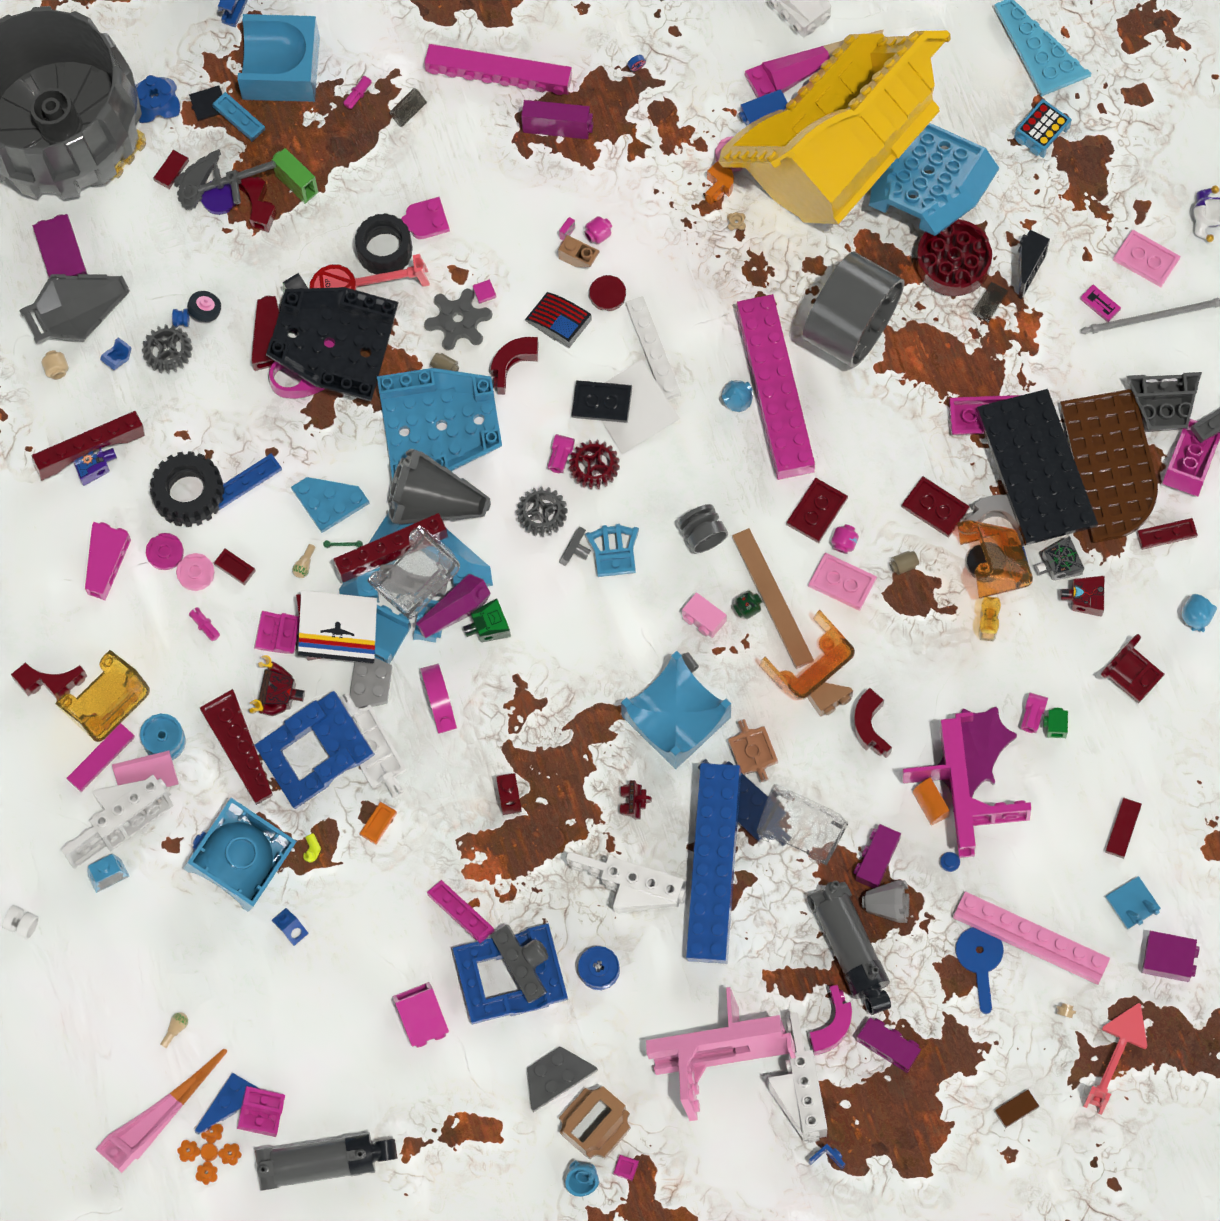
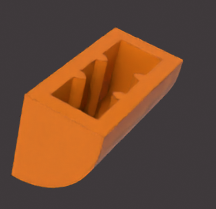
[912,777,950,826]

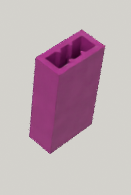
[521,100,594,139]
[32,214,87,277]

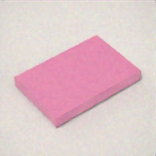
[1113,229,1181,287]
[808,552,877,611]
[112,751,179,787]

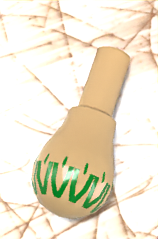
[292,544,316,578]
[160,1012,188,1049]

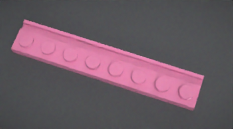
[953,891,1110,985]

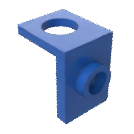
[271,908,309,946]
[809,1144,845,1170]

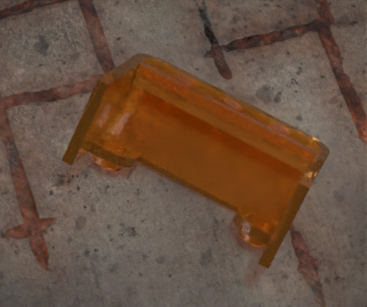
[759,610,855,700]

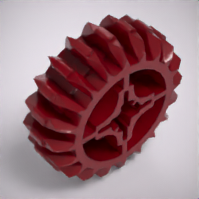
[569,439,620,490]

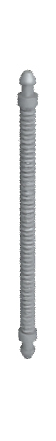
[1081,298,1220,334]

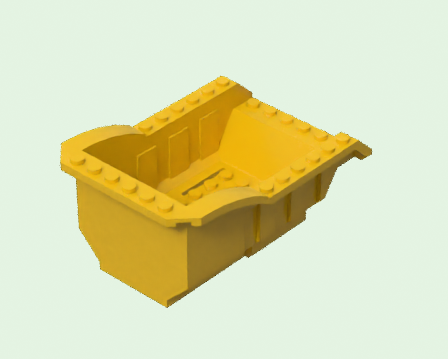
[719,30,951,224]

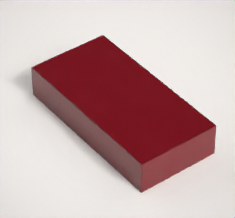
[153,150,189,189]
[213,548,256,586]

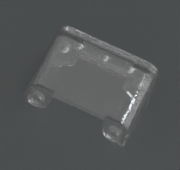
[367,525,460,619]
[757,784,848,865]

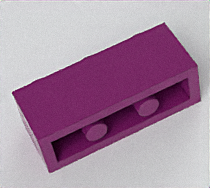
[854,824,901,889]
[857,1017,921,1073]

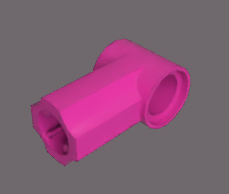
[548,434,575,474]
[1021,692,1048,733]

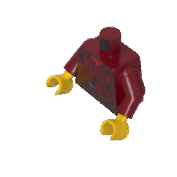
[249,655,305,716]

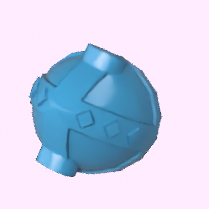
[721,380,753,412]
[565,1160,600,1197]

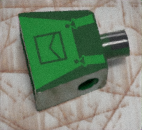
[463,598,511,643]

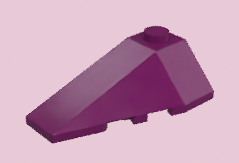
[416,574,491,638]

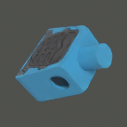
[88,854,130,893]

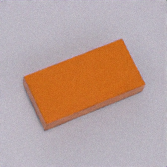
[359,801,397,845]

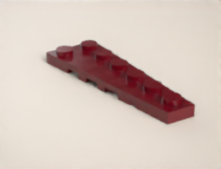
[200,689,273,805]

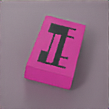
[1080,285,1121,322]

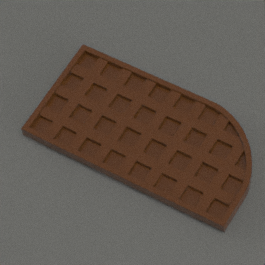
[1060,389,1158,543]

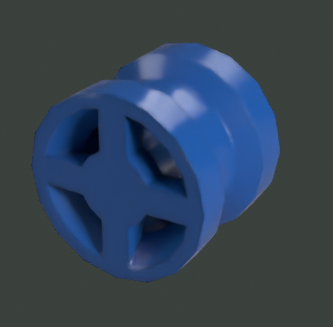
[172,309,190,327]

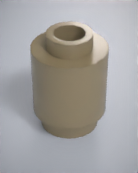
[430,353,459,372]
[889,551,919,575]

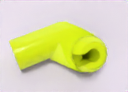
[303,834,321,863]

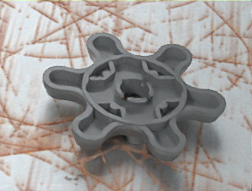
[424,288,493,350]

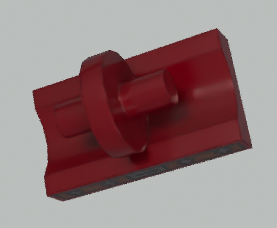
[620,780,652,820]

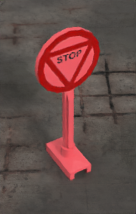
[309,254,430,290]

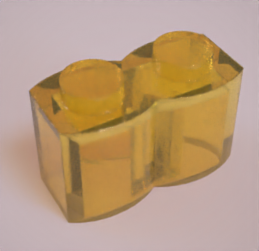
[978,596,1001,641]

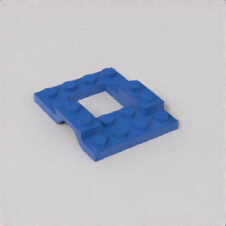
[255,691,375,809]
[453,923,568,1025]

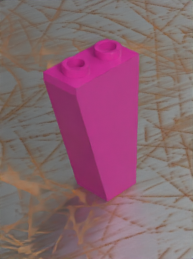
[85,522,131,601]

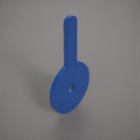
[956,927,1004,1014]

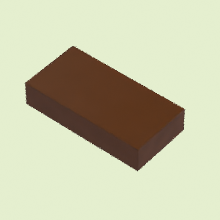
[994,1090,1039,1129]

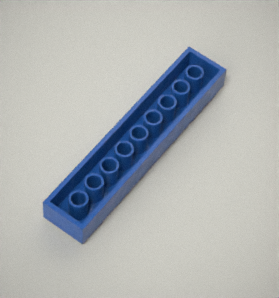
[686,763,741,964]

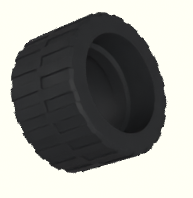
[355,213,413,275]

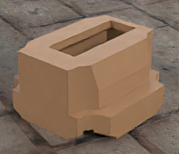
[559,1086,631,1159]

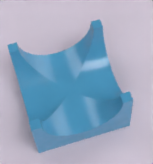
[621,651,731,769]

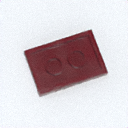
[901,476,970,538]
[786,478,848,544]

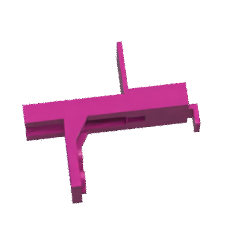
[903,712,1031,858]

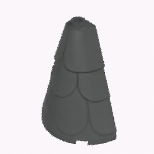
[389,449,491,524]

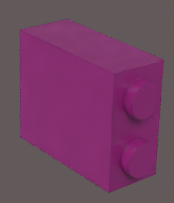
[1142,930,1200,982]

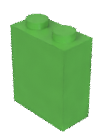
[271,148,319,204]

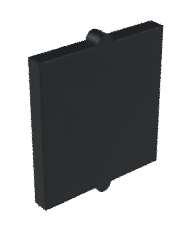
[189,85,222,121]

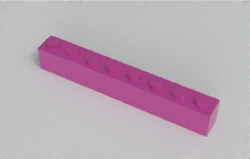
[425,44,572,95]

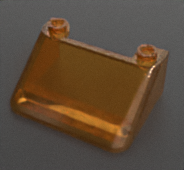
[957,520,1033,598]

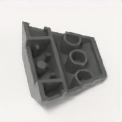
[1126,372,1202,431]

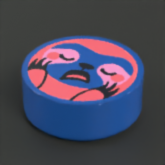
[627,55,646,71]

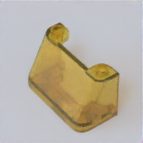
[55,650,150,742]

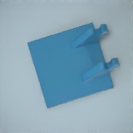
[1106,876,1161,930]

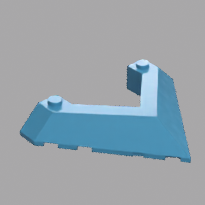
[339,507,493,603]

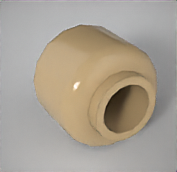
[41,350,69,379]

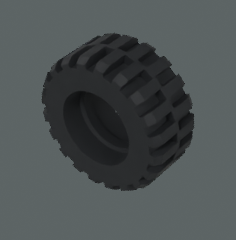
[150,451,224,527]

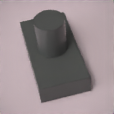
[559,526,591,566]

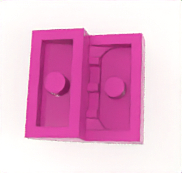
[254,611,300,654]
[237,1086,285,1137]

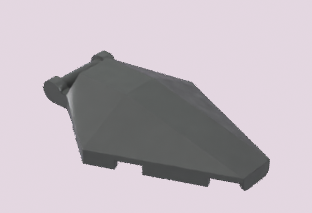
[19,274,130,344]

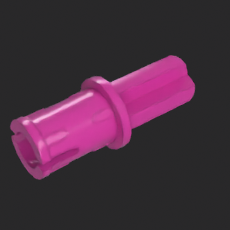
[343,76,372,109]
[189,607,220,641]

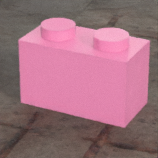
[682,592,727,638]

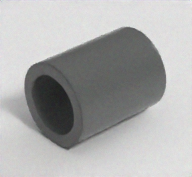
[682,652,699,673]

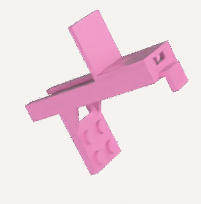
[646,987,796,1121]

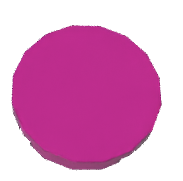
[145,533,184,570]

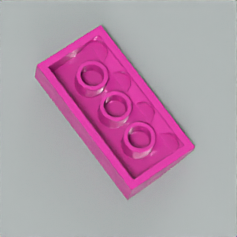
[949,395,1021,435]

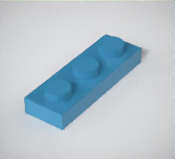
[213,92,265,141]

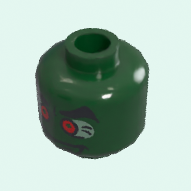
[733,590,763,619]

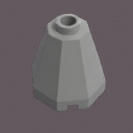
[862,880,910,923]

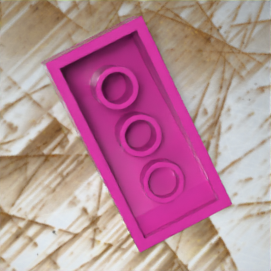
[1162,419,1220,497]

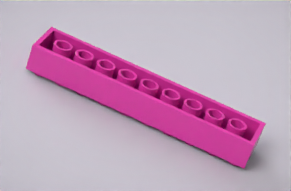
[737,294,815,480]

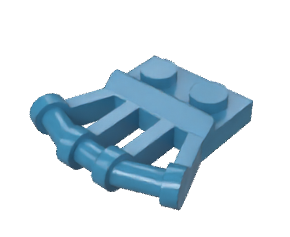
[584,524,639,577]

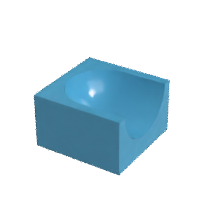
[237,14,320,102]
[183,798,297,912]

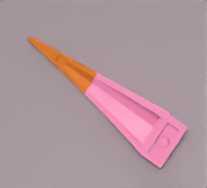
[96,1049,227,1173]

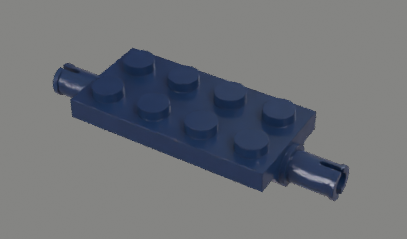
[698,759,791,846]

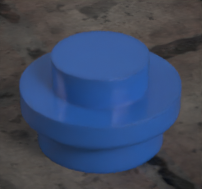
[940,852,960,872]

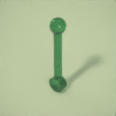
[323,540,363,549]

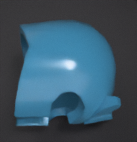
[1182,594,1218,632]

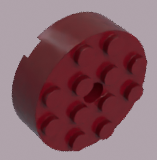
[916,219,992,296]

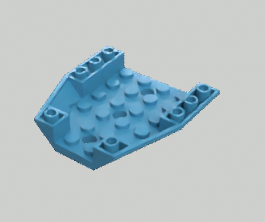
[869,123,999,236]
[377,368,502,480]

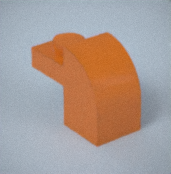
[705,160,734,205]

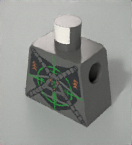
[1035,536,1084,581]

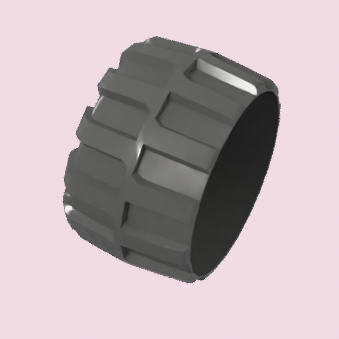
[0,6,142,199]

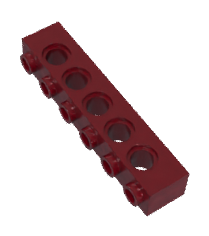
[333,513,448,583]

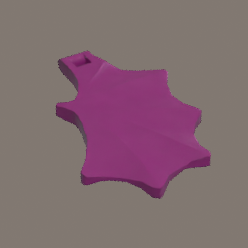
[936,707,1017,812]

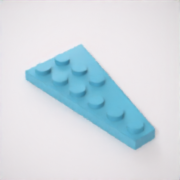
[994,0,1091,97]

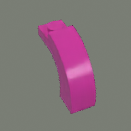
[420,663,457,733]
[809,985,852,1056]

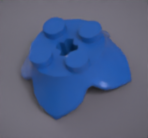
[136,75,180,123]

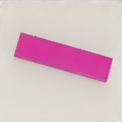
[66,723,135,792]
[427,880,494,943]

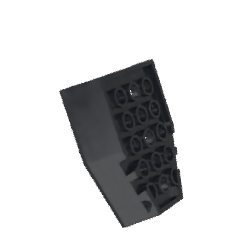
[266,287,399,401]

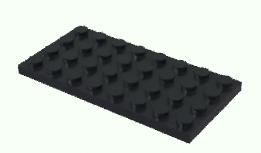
[976,389,1098,546]

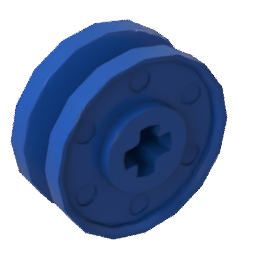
[578,946,620,991]

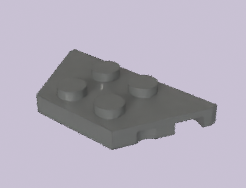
[527,1046,598,1113]

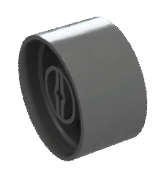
[803,251,905,368]

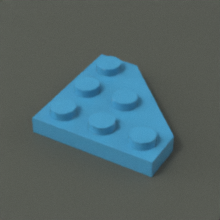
[291,477,370,533]

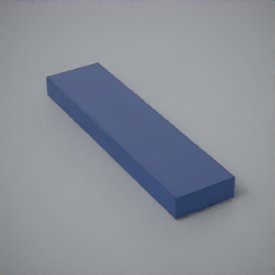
[218,453,282,510]

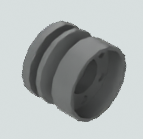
[678,504,728,553]

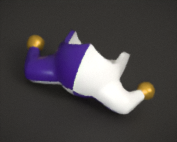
[1194,185,1220,242]

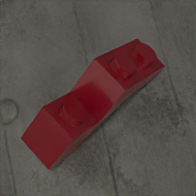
[238,171,277,233]
[11,662,87,701]

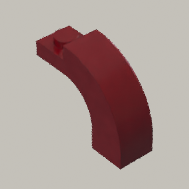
[491,337,539,395]
[854,688,892,758]

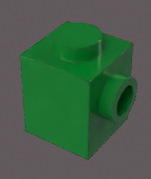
[1043,707,1068,739]

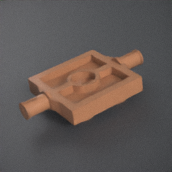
[728,719,778,782]

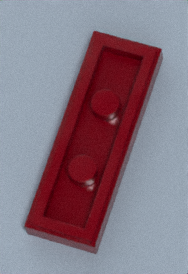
[1137,518,1198,550]
[1105,797,1142,859]

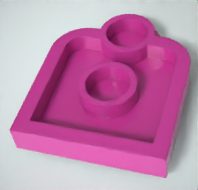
[401,197,450,239]

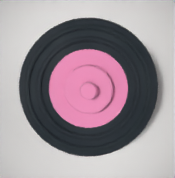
[187,291,221,322]

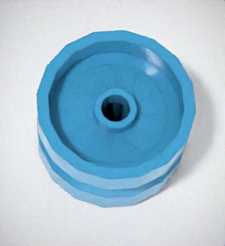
[140,713,186,760]

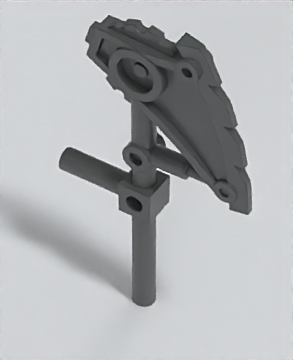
[174,149,276,210]

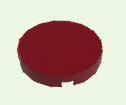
[590,275,626,311]

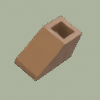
[558,235,600,267]
[808,682,853,717]

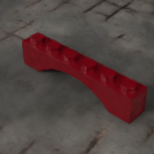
[31,411,145,481]

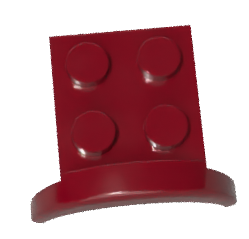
[1101,634,1165,703]

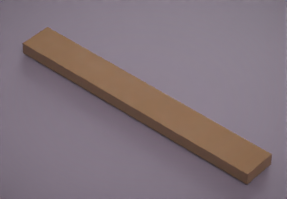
[732,528,814,669]

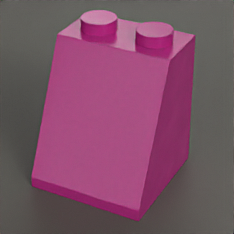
[392,982,449,1048]

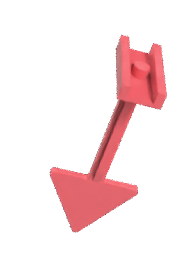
[1083,1003,1147,1115]

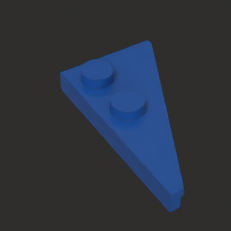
[195,1073,260,1135]

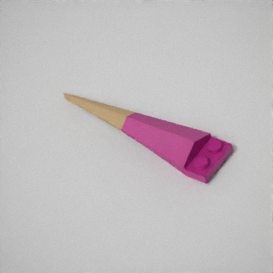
[744,30,884,98]

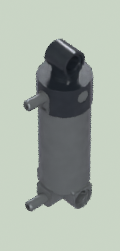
[807,881,891,1015]
[255,1133,398,1191]

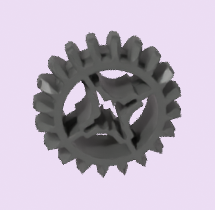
[142,324,193,374]
[516,486,568,537]

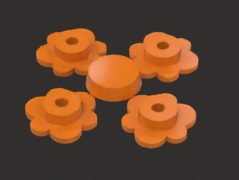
[177,1123,242,1185]

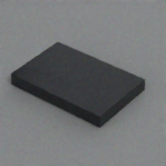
[571,380,632,423]

